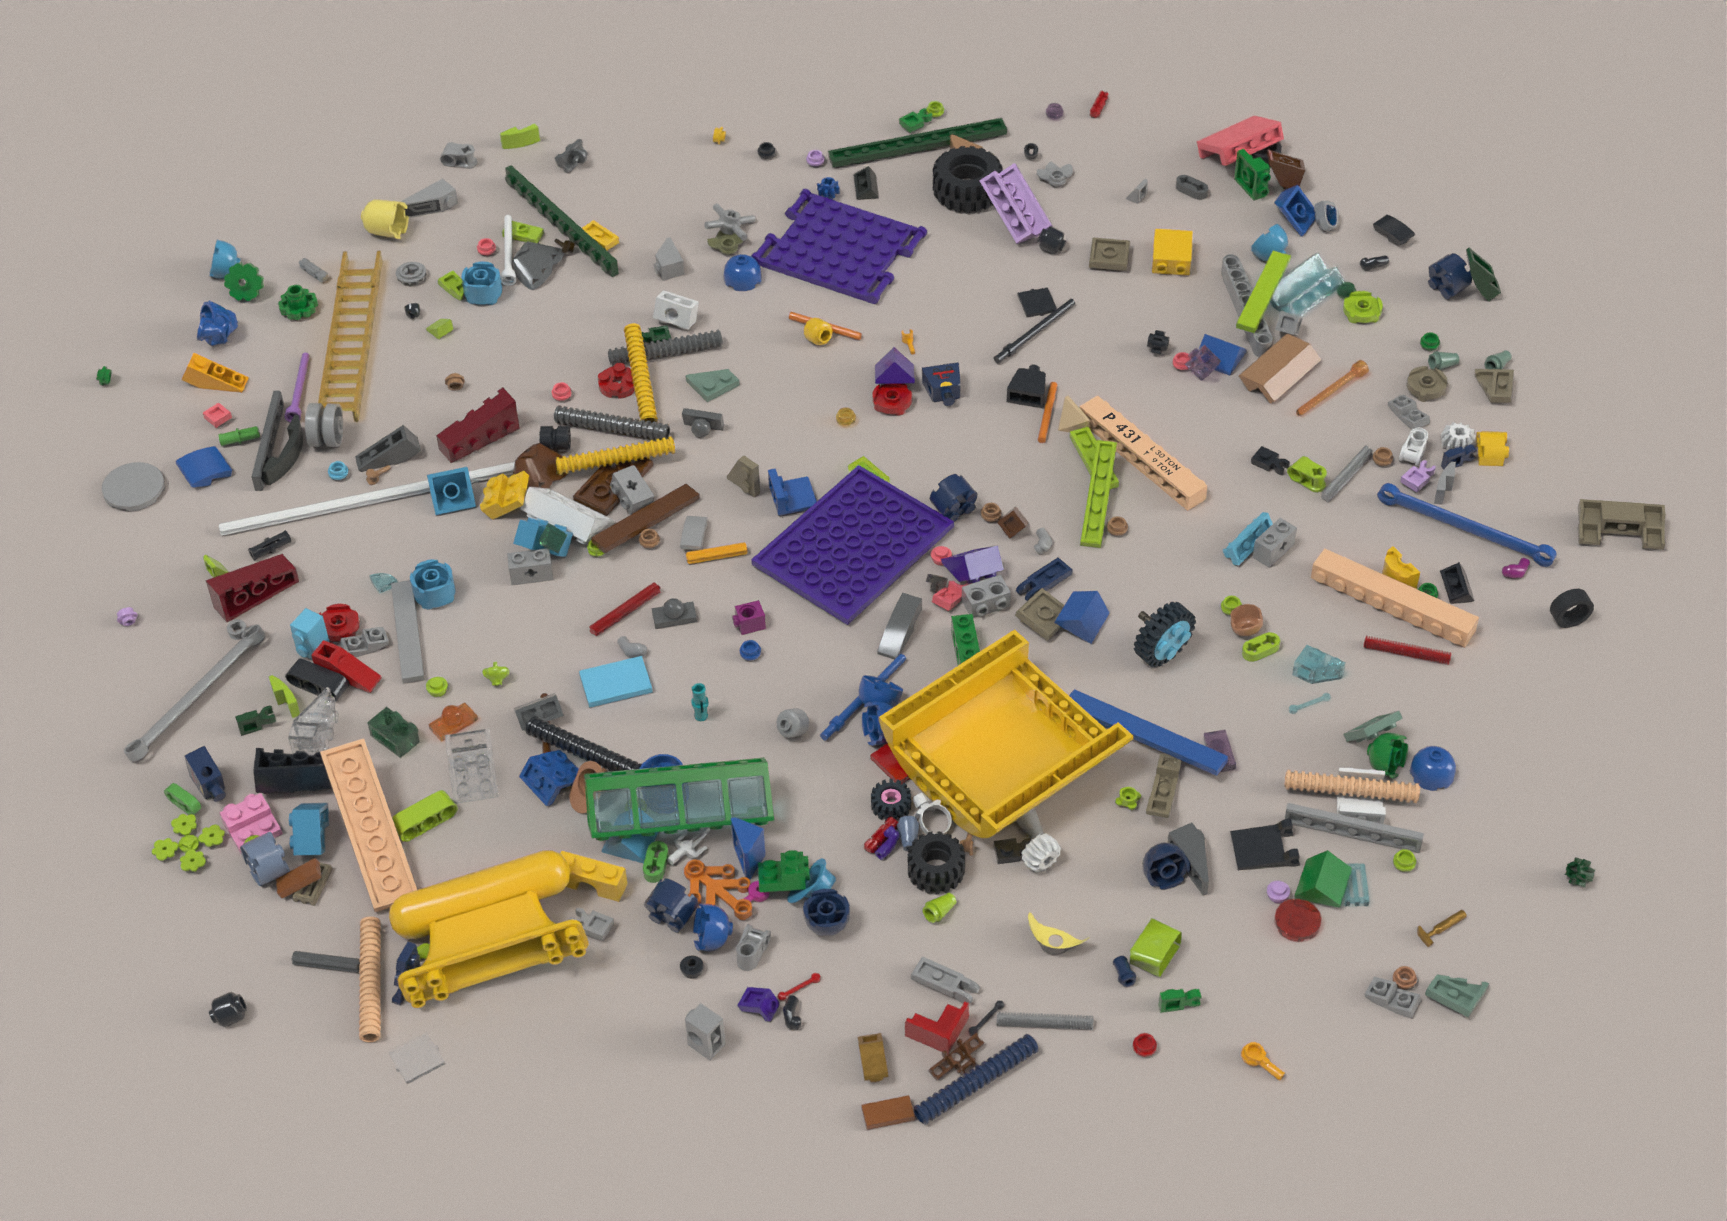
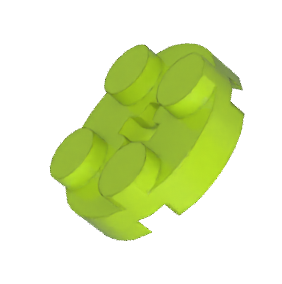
[1343,291,1383,323]

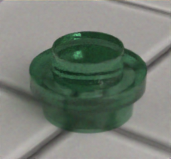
[1337,282,1356,299]

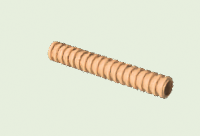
[1284,769,1420,803]
[359,916,381,1042]

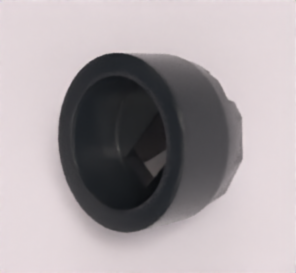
[1024,143,1039,159]
[404,303,421,319]

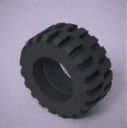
[933,146,1003,213]

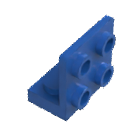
[768,468,817,516]
[519,750,579,806]

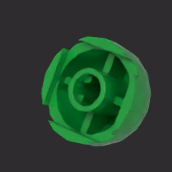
[1367,733,1409,779]

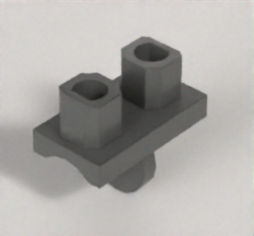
[555,139,588,173]

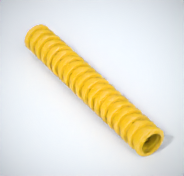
[624,323,658,423]
[555,436,675,475]

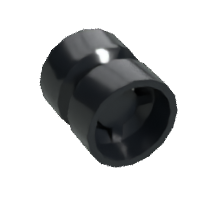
[539,426,571,452]

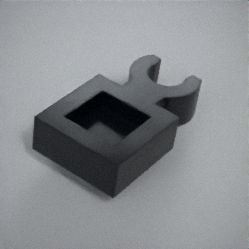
[1251,446,1290,475]
[993,838,1031,865]

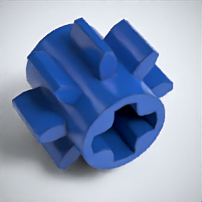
[817,177,840,200]

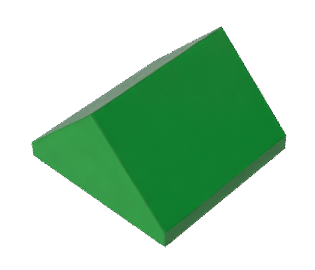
[1294,850,1352,908]

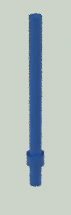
[820,654,906,741]

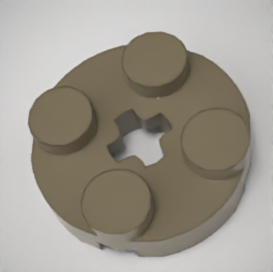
[1406,366,1447,402]

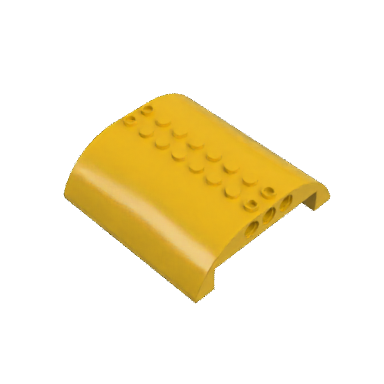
[879,629,1133,838]

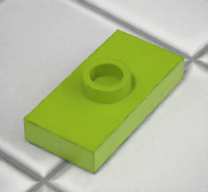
[502,221,544,243]

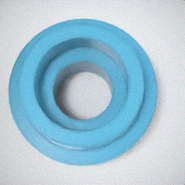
[328,461,349,480]

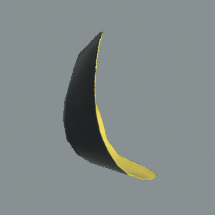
[1028,912,1090,955]

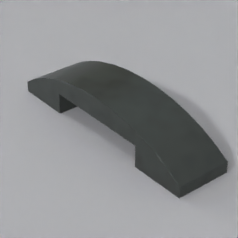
[262,415,303,485]

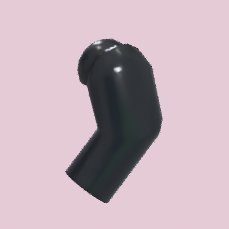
[1360,255,1389,271]

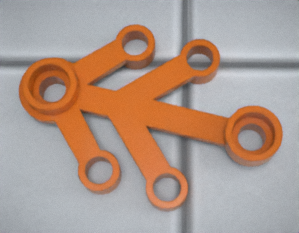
[684,859,752,920]

